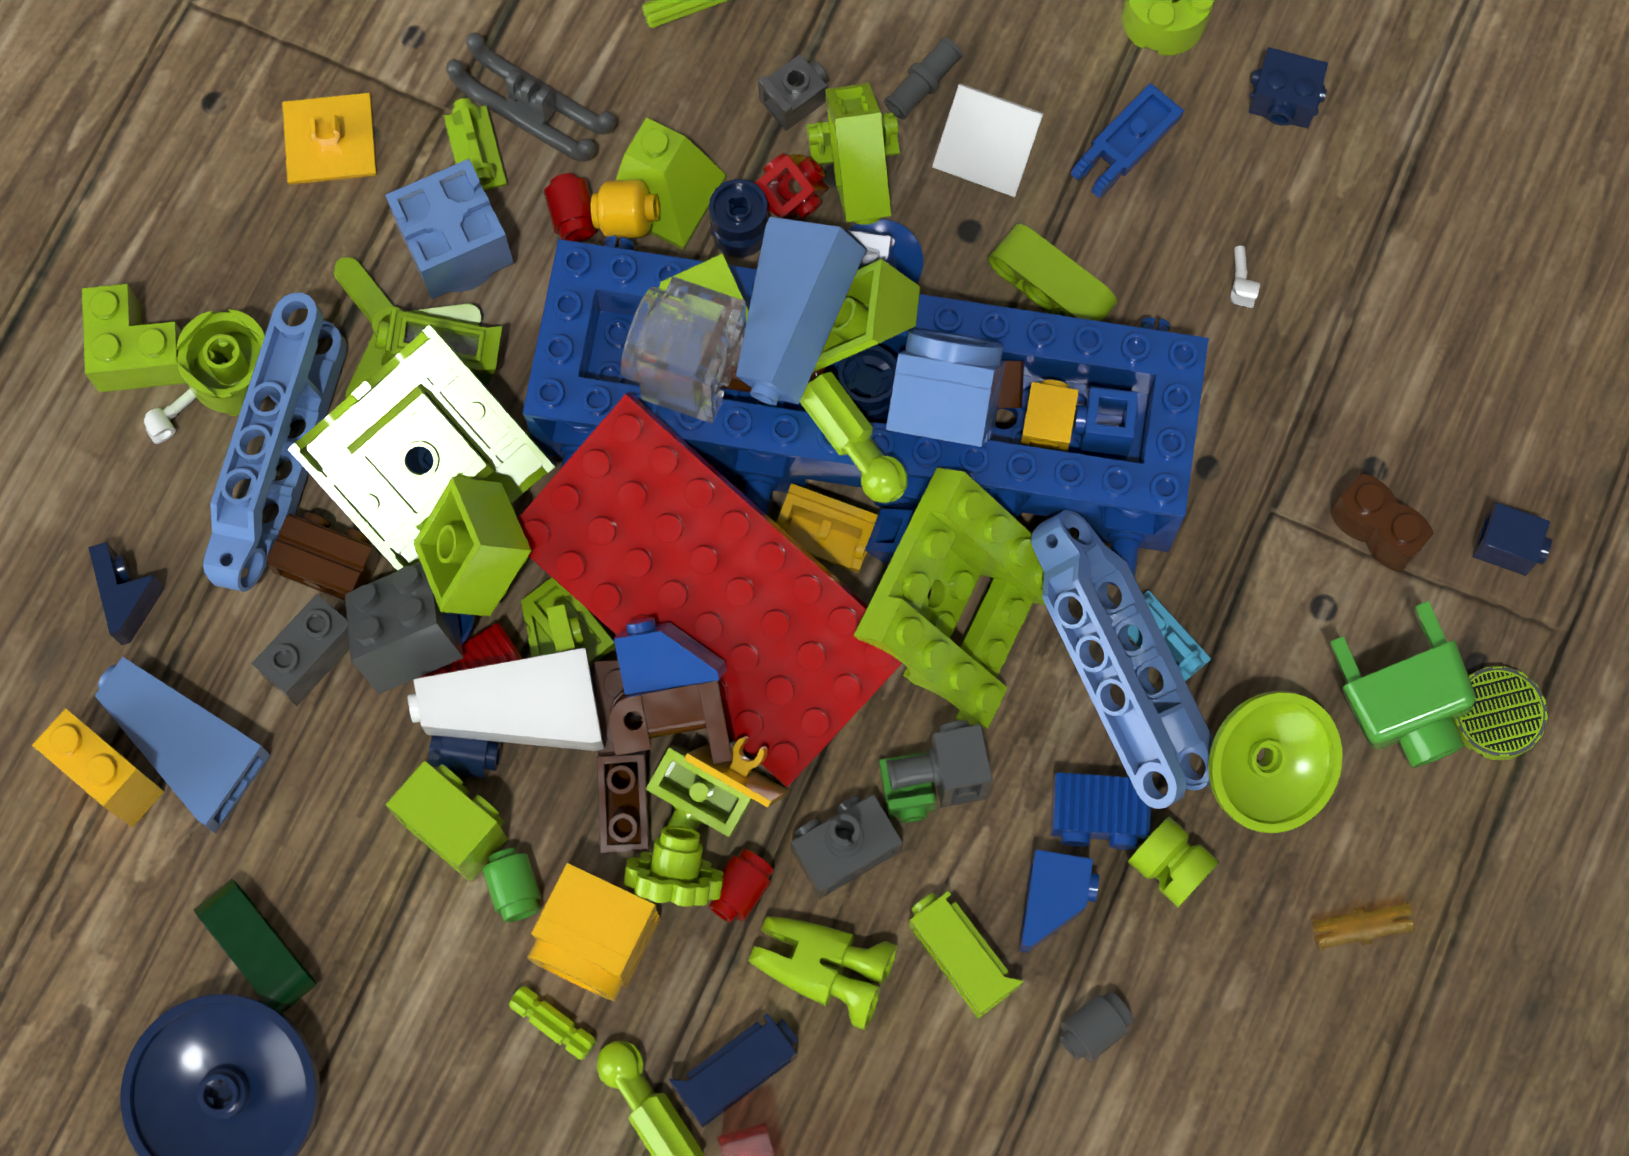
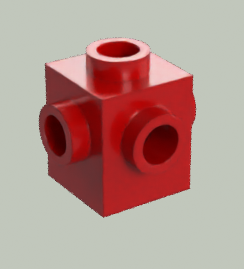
[754,153,829,219]

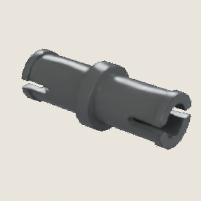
[884,37,963,120]

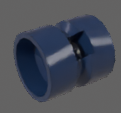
[709,179,768,258]
[837,345,897,423]

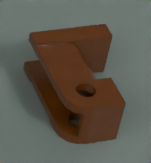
[609,681,732,764]

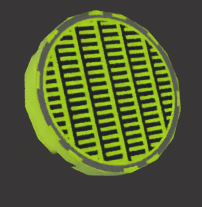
[1454,666,1548,760]

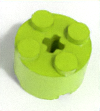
[1121,0,1215,56]
[176,309,268,416]

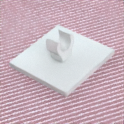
[932,83,1044,197]

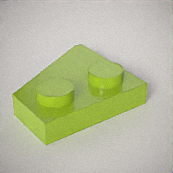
[521,577,616,667]

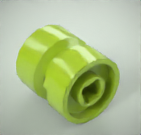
[1128,816,1220,908]

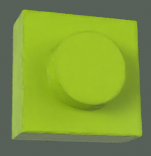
[546,604,584,653]

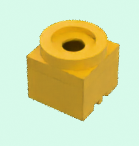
[527,863,661,1001]

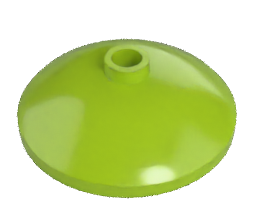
[1208,691,1343,833]

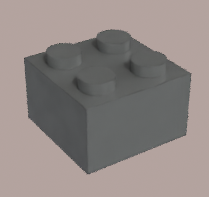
[345,562,463,694]

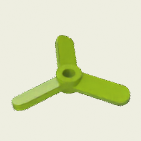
[334,257,482,398]

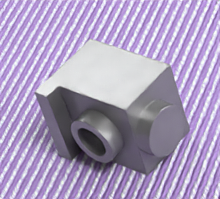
[758,54,829,131]

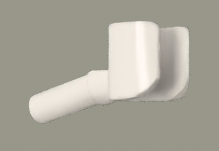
[1230,246,1260,308]
[144,389,196,444]

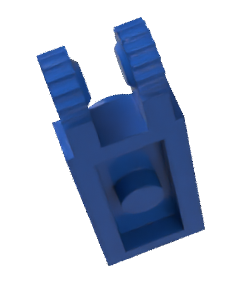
[1071,83,1184,198]

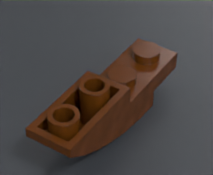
[594,660,649,853]

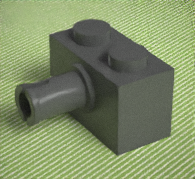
[886,721,993,808]
[791,794,903,899]

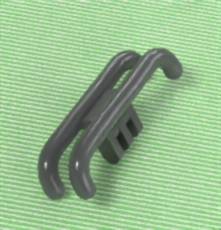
[446,32,615,162]

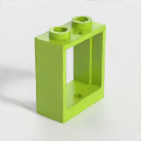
[825,83,891,225]

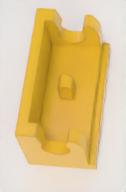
[776,483,878,573]

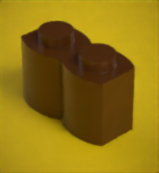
[1330,473,1434,572]

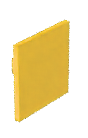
[282,93,377,185]
[684,736,789,808]

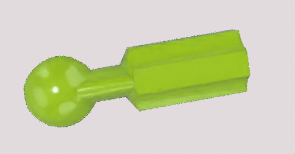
[800,372,908,503]
[596,1041,705,1156]

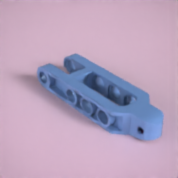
[203,293,347,592]
[1031,510,1214,809]

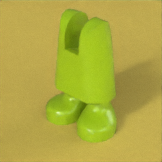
[748,916,898,1030]

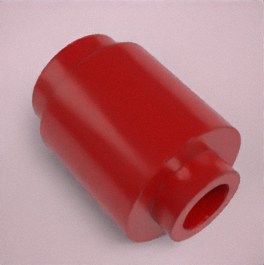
[543,173,596,242]
[708,849,774,923]

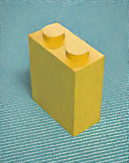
[32,708,165,828]

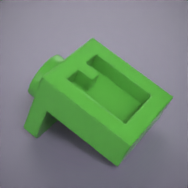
[879,752,936,823]

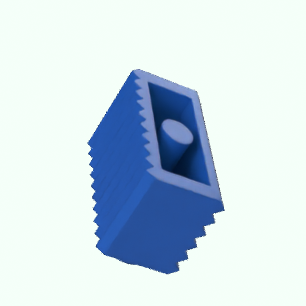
[1050,772,1151,850]

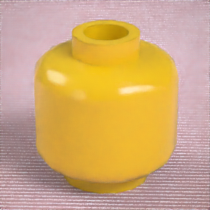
[591,179,660,239]

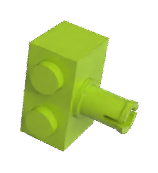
[646,744,753,837]

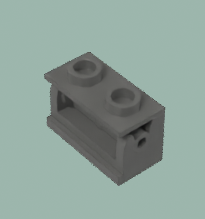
[251,594,350,706]

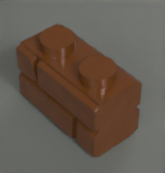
[266,512,380,601]

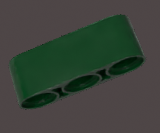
[193,879,317,1013]

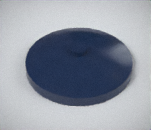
[120,994,320,1156]

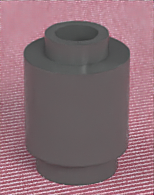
[1060,991,1134,1062]

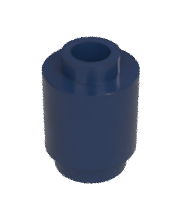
[428,735,501,779]

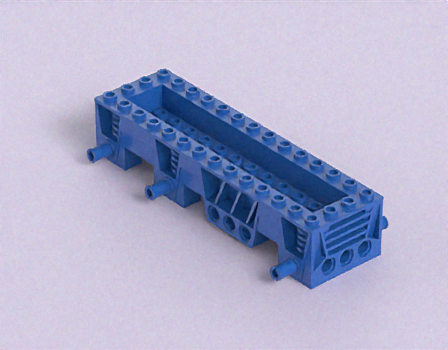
[522,236,1209,586]

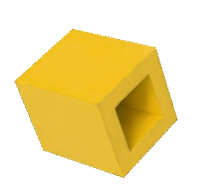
[1020,380,1079,452]

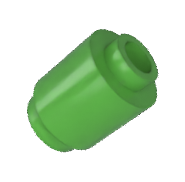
[482,848,542,923]

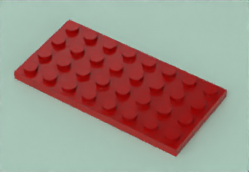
[518,392,902,787]

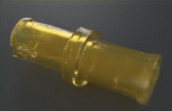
[1312,901,1415,951]

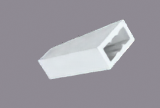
[408,648,604,751]

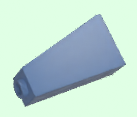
[736,217,866,405]
[94,657,271,834]

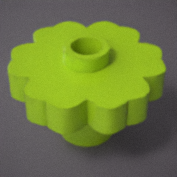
[623,826,723,907]

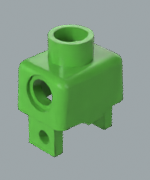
[1330,601,1476,769]

